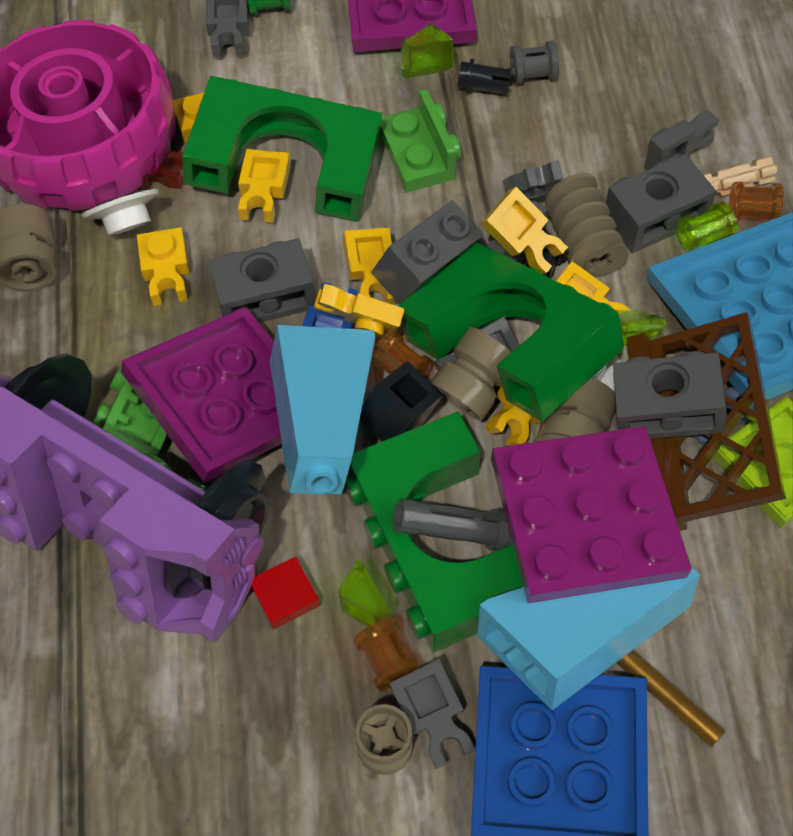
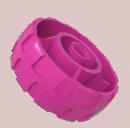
[0,20,176,211]

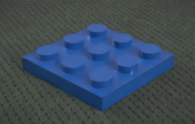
[471,666,649,836]

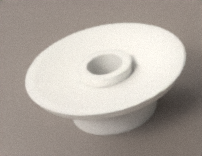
[81,189,159,236]

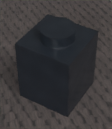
[360,361,443,442]

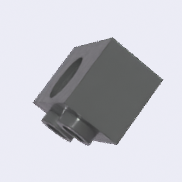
[606,154,717,254]
[371,200,484,305]
[208,238,315,323]
[613,351,726,439]

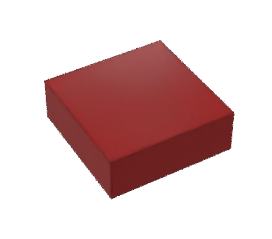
[251,556,320,630]

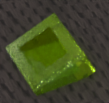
[402,23,453,79]
[618,309,667,345]
[338,560,390,634]

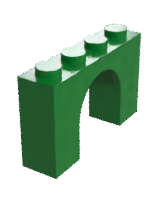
[182,75,382,222]
[398,242,624,422]
[344,411,523,653]

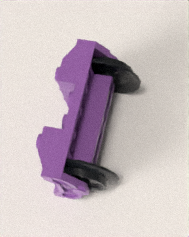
[0,353,269,642]

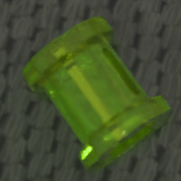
[676,201,738,252]

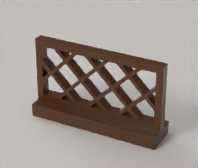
[626,312,786,531]

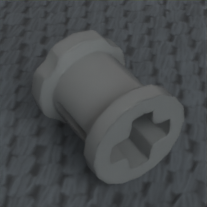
[509,41,559,84]

